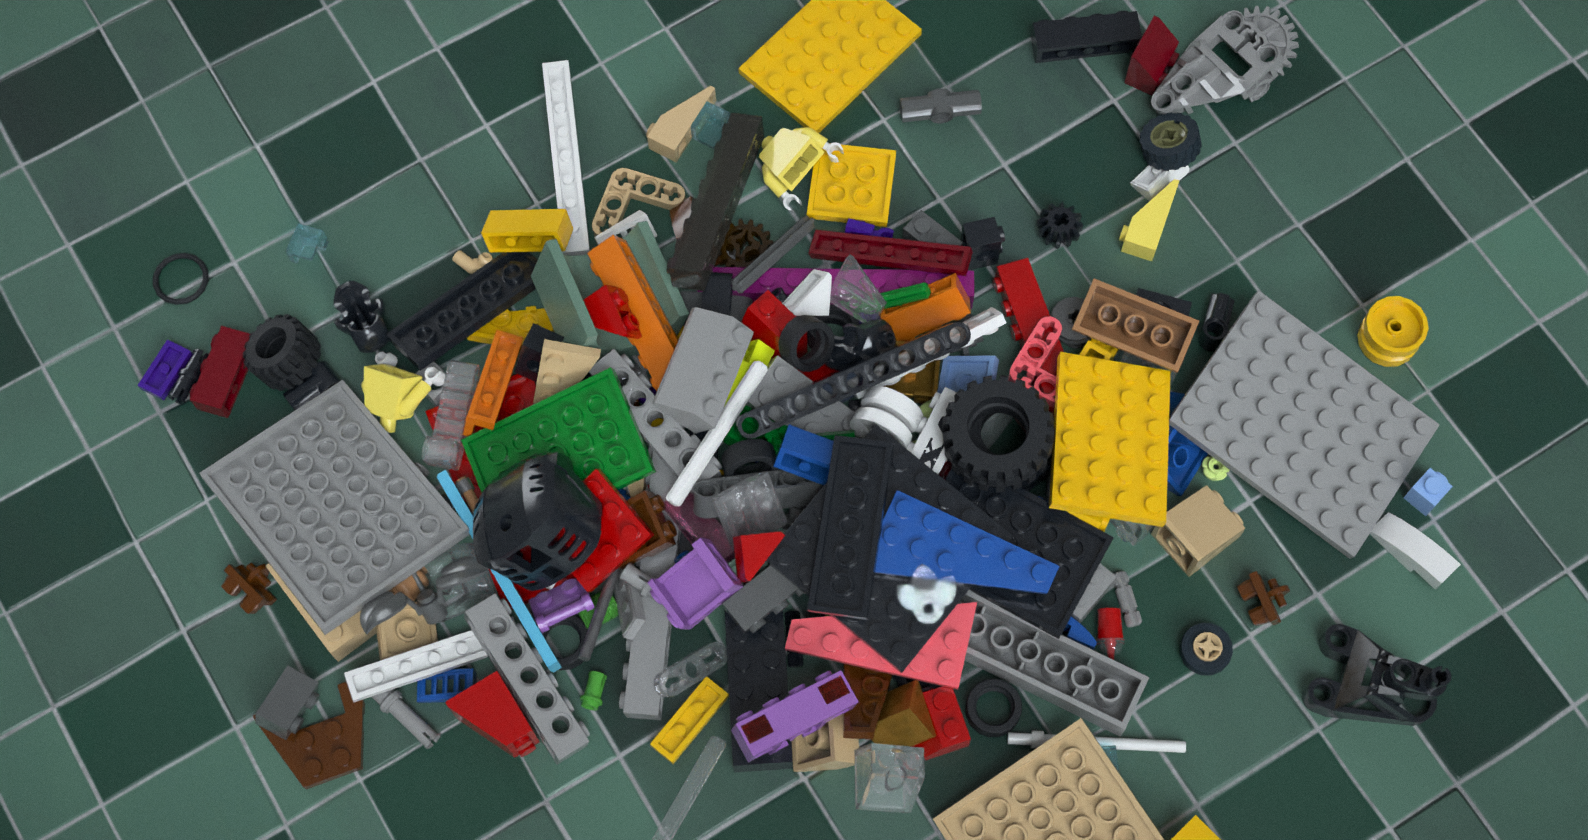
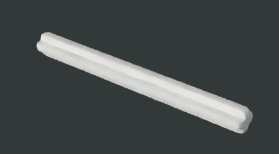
[666,361,768,507]

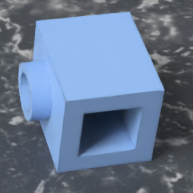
[1404,468,1453,516]

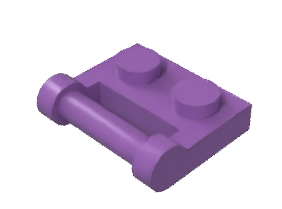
[528,578,595,633]

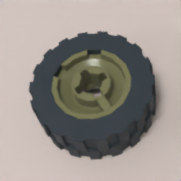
[1139,112,1202,171]

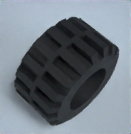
[243,314,321,391]

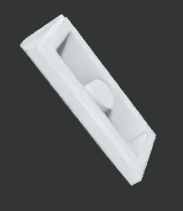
[1130,165,1189,201]

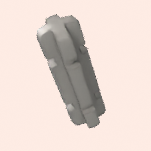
[1113,571,1142,627]

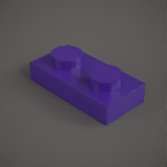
[137,340,193,401]

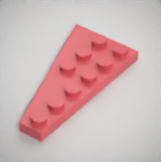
[785,602,977,690]

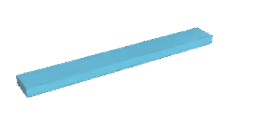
[437,470,562,673]

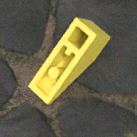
[1119,179,1180,261]

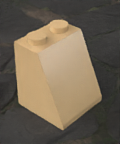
[1151,485,1245,577]

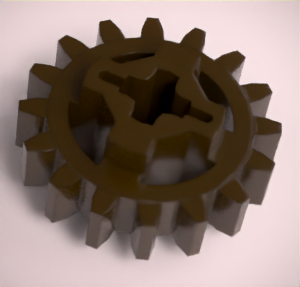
[715,219,773,268]

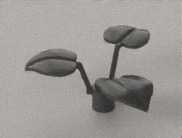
[360,556,490,635]

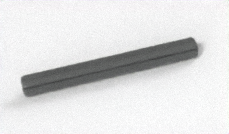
[731,215,815,293]

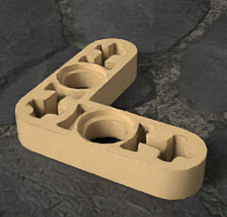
[592,168,686,236]

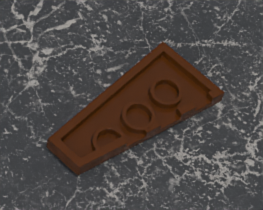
[843,663,892,740]

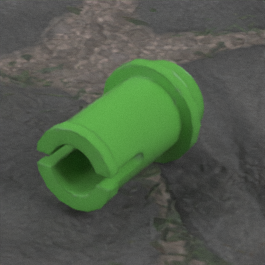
[580,671,607,711]

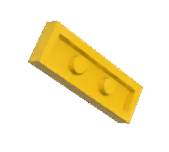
[650,676,729,764]

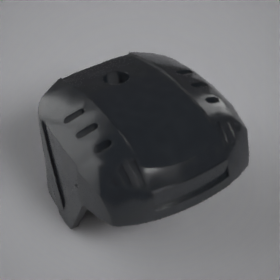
[473,452,602,591]

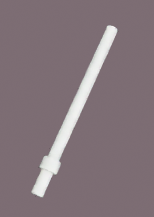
[1007,730,1186,753]

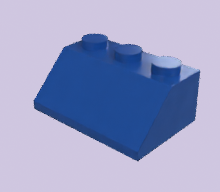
[1167,392,1208,496]

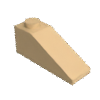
[646,86,716,163]

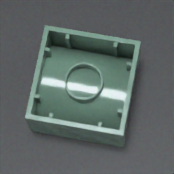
[531,221,689,363]

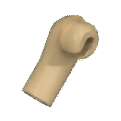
[452,250,493,274]

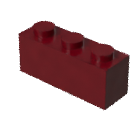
[190,326,250,418]

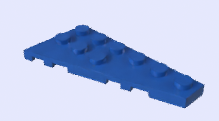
[875,490,1059,594]

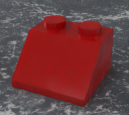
[908,686,971,764]

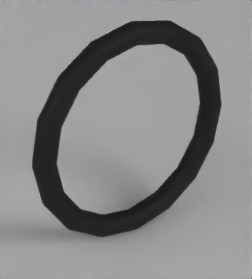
[153,253,208,305]

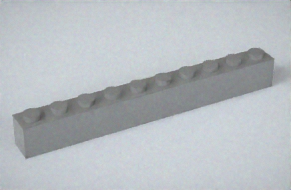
[619,434,689,720]

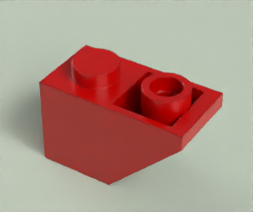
[583,285,643,339]

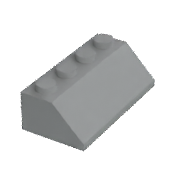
[652,307,754,433]

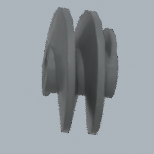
[1051,297,1092,349]

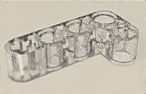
[422,360,480,471]

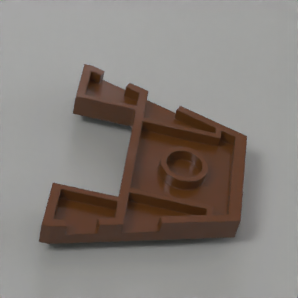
[253,682,365,790]

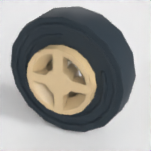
[1180,623,1233,675]

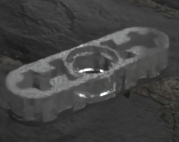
[654,642,727,698]

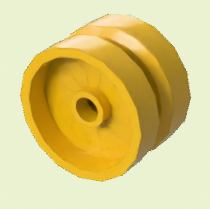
[1357,296,1429,367]

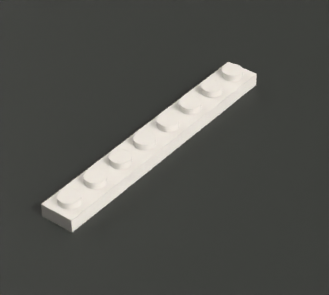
[542,60,590,256]

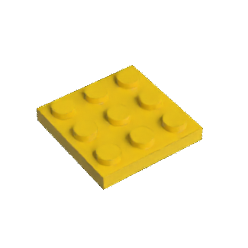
[807,143,896,227]

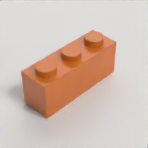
[880,273,971,342]

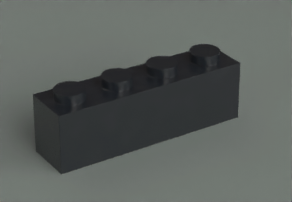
[1031,11,1142,63]

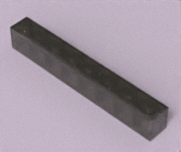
[667,113,765,291]

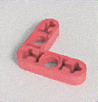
[1009,316,1062,409]

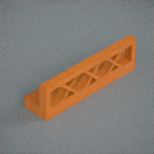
[463,330,523,436]

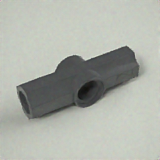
[899,89,982,124]

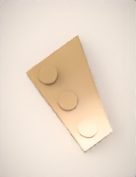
[533,339,601,403]

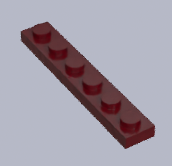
[808,230,973,276]

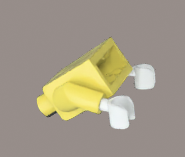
[759,127,844,213]
[361,352,447,433]

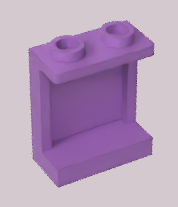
[647,538,744,630]

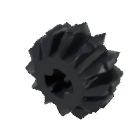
[1036,201,1083,249]

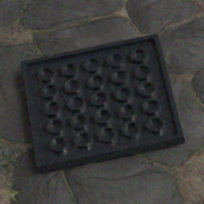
[766,424,1013,673]

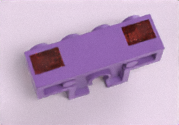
[731,670,858,762]

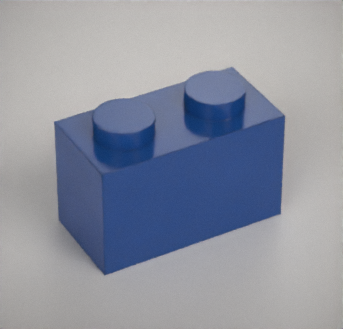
[773,425,834,485]

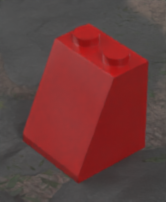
[741,290,807,359]
[445,671,540,758]

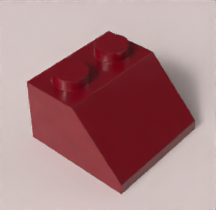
[1124,15,1180,96]

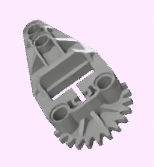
[1151,6,1299,115]

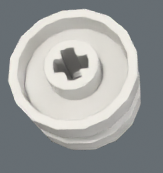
[850,386,923,449]

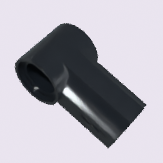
[1198,293,1235,352]
[283,361,341,411]

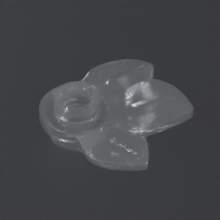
[897,564,957,624]

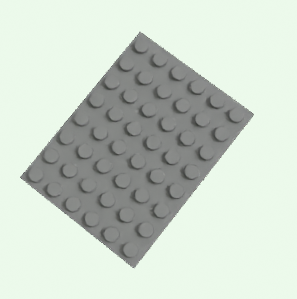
[1169,291,1440,559]
[200,380,470,635]

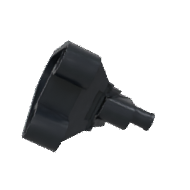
[1302,624,1452,726]

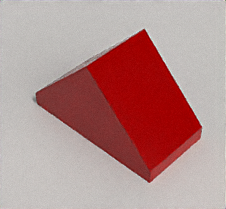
[733,531,785,582]

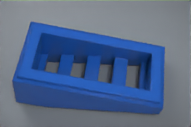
[417,668,477,703]

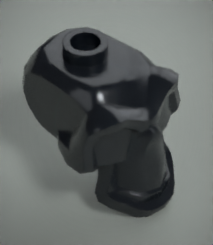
[334,281,389,353]
[825,319,896,371]

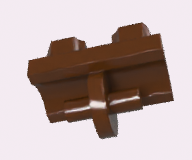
[221,563,277,614]
[1237,571,1290,626]

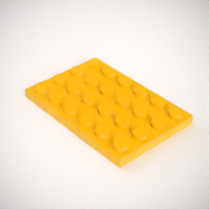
[738,0,922,133]
[1049,352,1171,527]

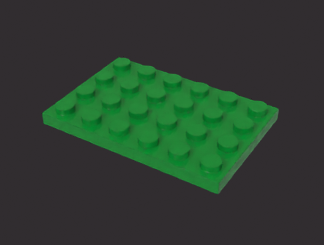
[461,367,656,493]

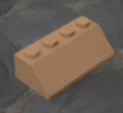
[1072,278,1199,373]

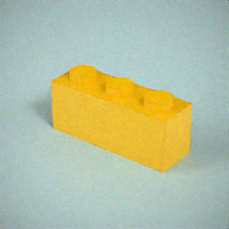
[481,209,573,253]

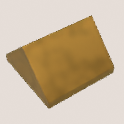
[872,680,936,756]

